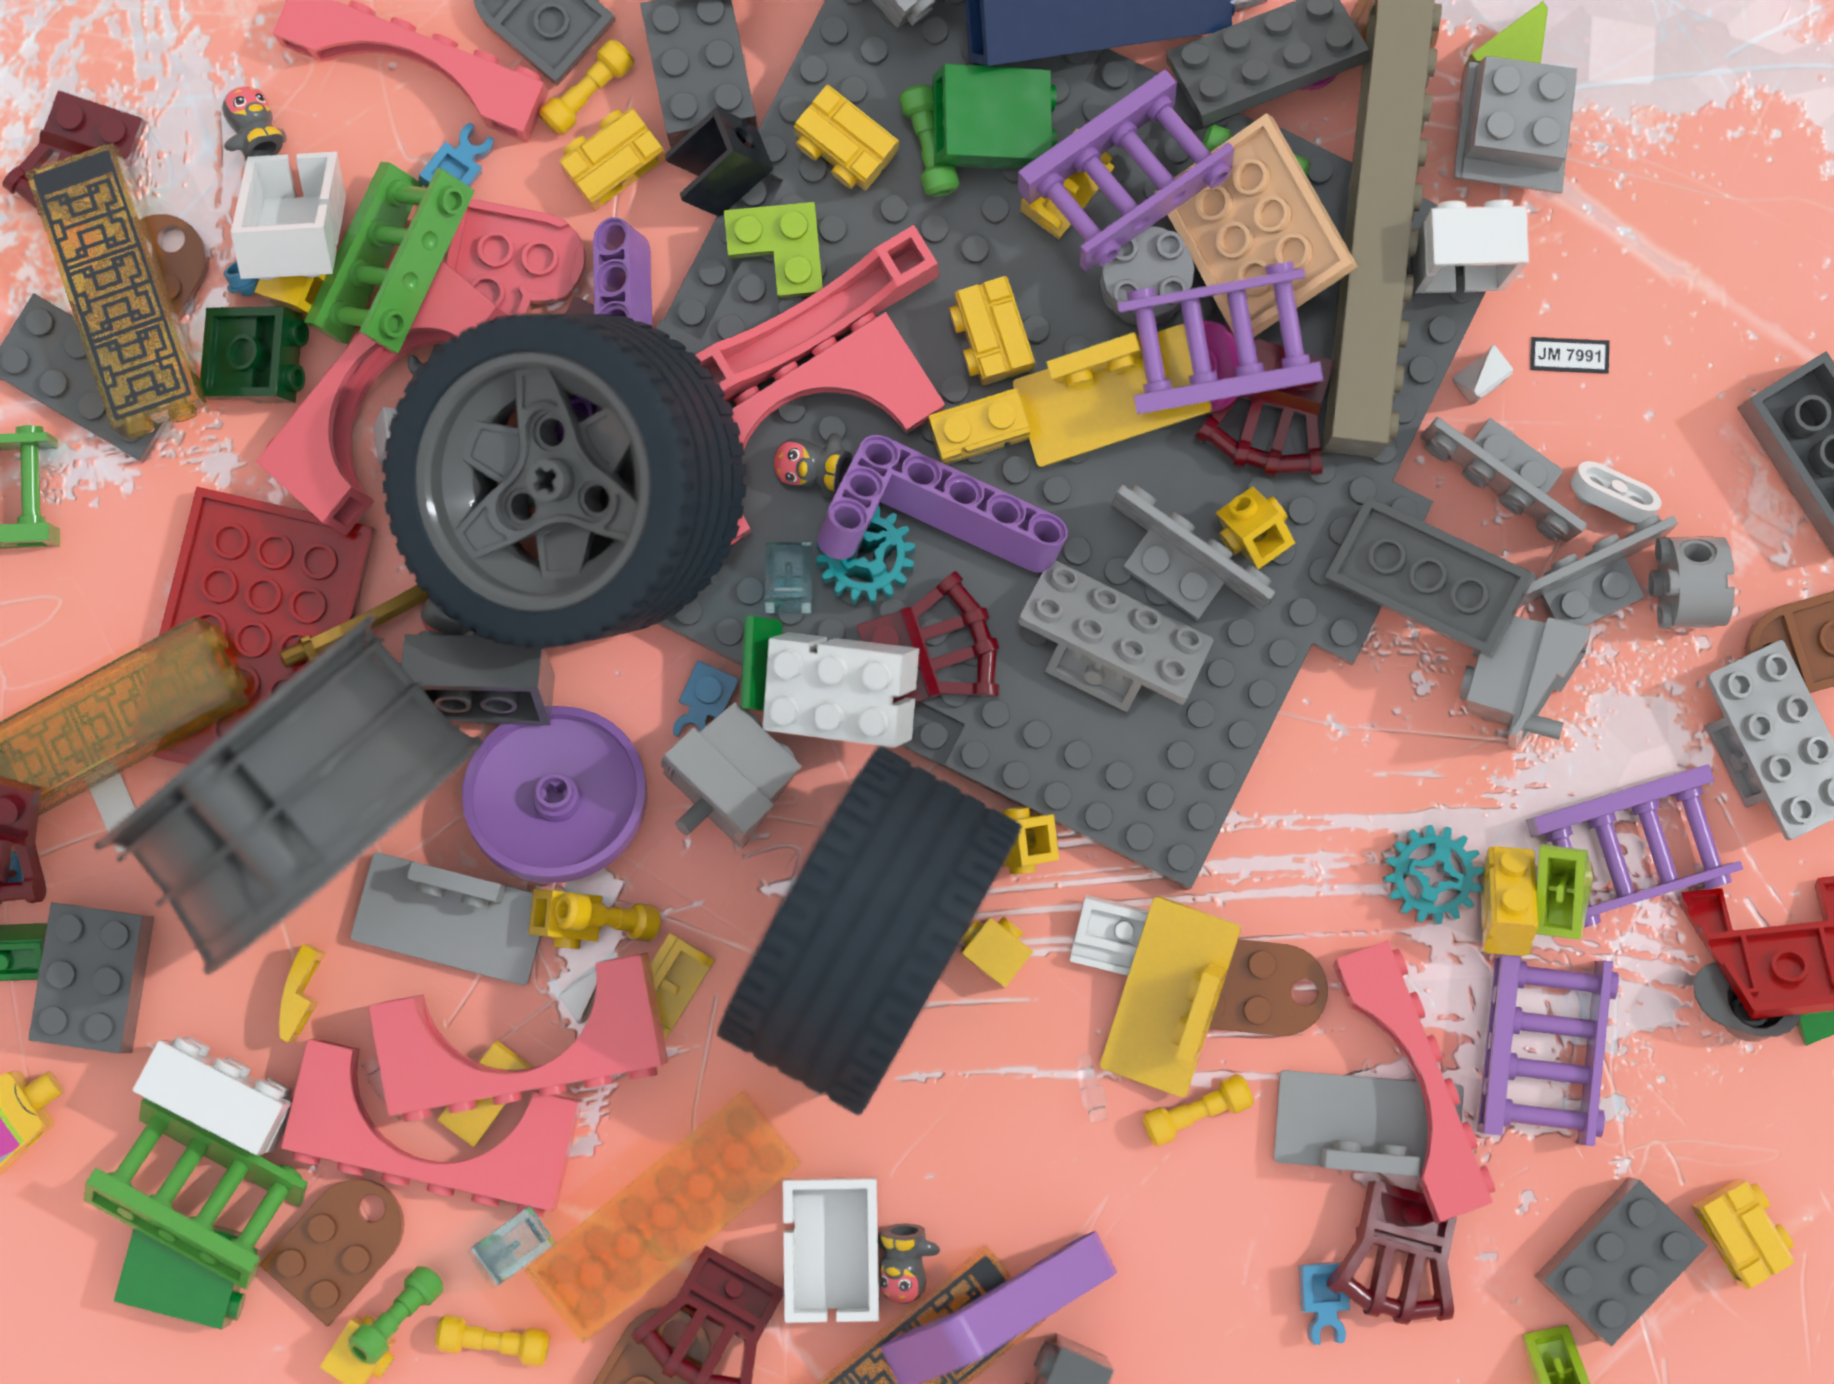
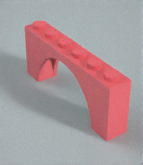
[255,260,508,536]
[731,312,945,545]
[368,952,668,1122]
[281,1039,582,1217]

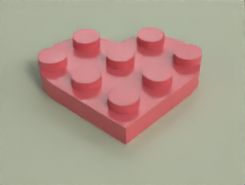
[446,198,586,315]

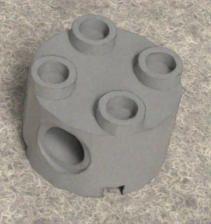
[1099,226,1194,325]
[1648,536,1735,629]

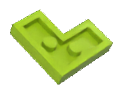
[724,202,823,299]

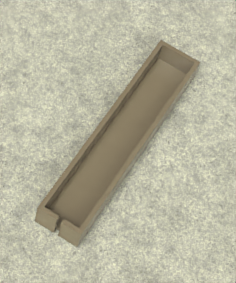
[1321,0,1442,458]

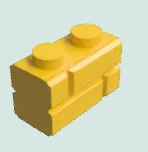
[793,85,899,191]
[559,107,666,211]
[948,276,1035,385]
[928,388,1031,465]
[1480,846,1538,956]
[1691,1178,1795,1290]

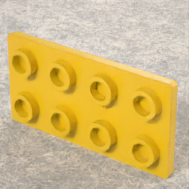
[1013,324,1212,467]
[1100,896,1242,1098]

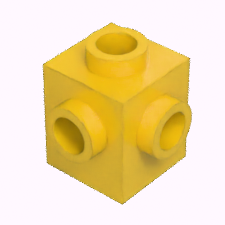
[1215,486,1295,570]
[1002,807,1059,874]

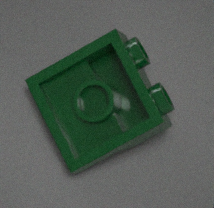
[198,306,309,403]

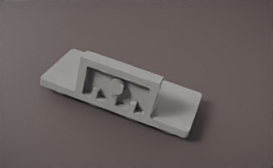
[1420,417,1587,542]
[1111,485,1275,621]
[1519,514,1678,627]
[1018,561,1214,712]
[1705,640,1834,841]
[350,852,541,985]
[1273,1070,1464,1176]

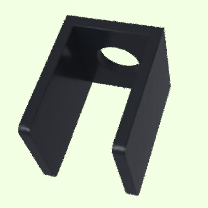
[665,107,774,217]

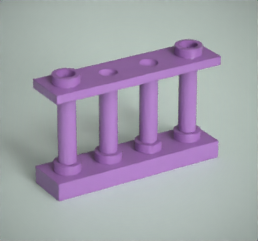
[1018,69,1234,272]
[1118,261,1323,414]
[1526,764,1744,928]
[1477,954,1619,1147]

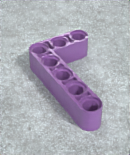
[516,217,653,442]
[817,435,1068,573]
[880,1231,1117,1384]

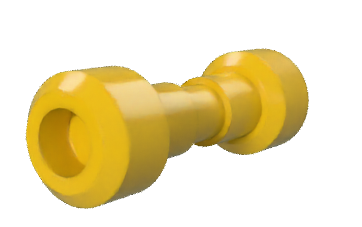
[539,40,634,135]
[555,892,661,942]
[1141,1074,1254,1147]
[435,1314,550,1367]

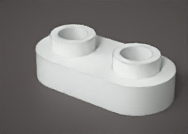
[1570,461,1662,525]

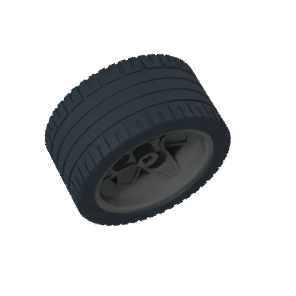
[382,313,746,649]
[717,746,1022,1116]

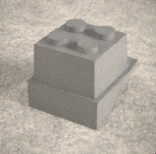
[1453,56,1577,194]
[1460,616,1591,750]
[660,702,802,849]

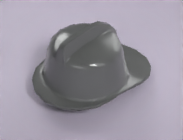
[1693,962,1801,1042]

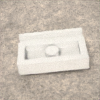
[1069,894,1149,976]

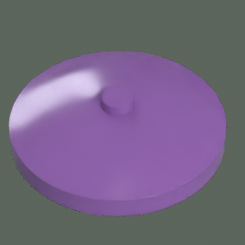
[462,706,647,883]

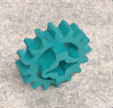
[816,506,915,606]
[1382,825,1484,925]

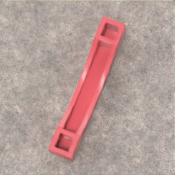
[273,0,548,143]
[695,225,939,402]
[1333,940,1496,1225]

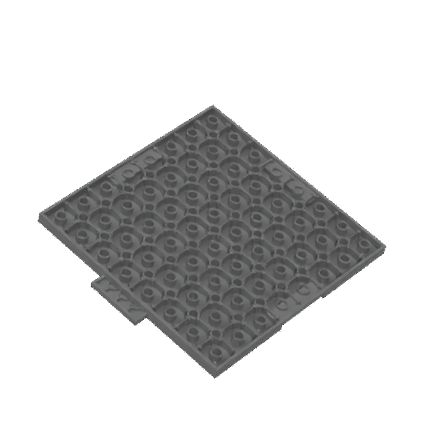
[537,0,1486,890]

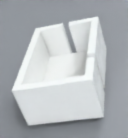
[231,151,346,280]
[1413,200,1529,293]
[763,632,919,748]
[132,1036,293,1155]
[783,1176,879,1323]

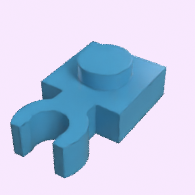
[418,122,494,188]
[673,660,740,737]
[1298,1262,1350,1345]

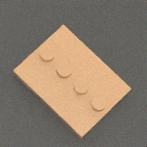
[1154,113,1358,337]

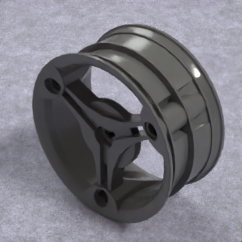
[93,612,483,976]

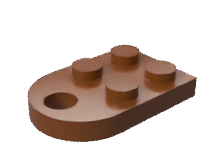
[76,214,209,359]
[1745,591,1834,693]
[1209,939,1328,1036]
[259,1179,404,1327]
[592,1307,711,1384]

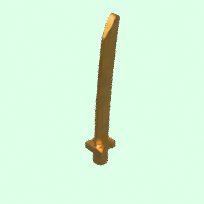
[279,585,429,668]

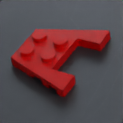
[1679,876,1834,1019]

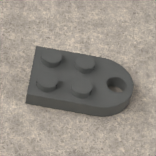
[473,0,616,86]

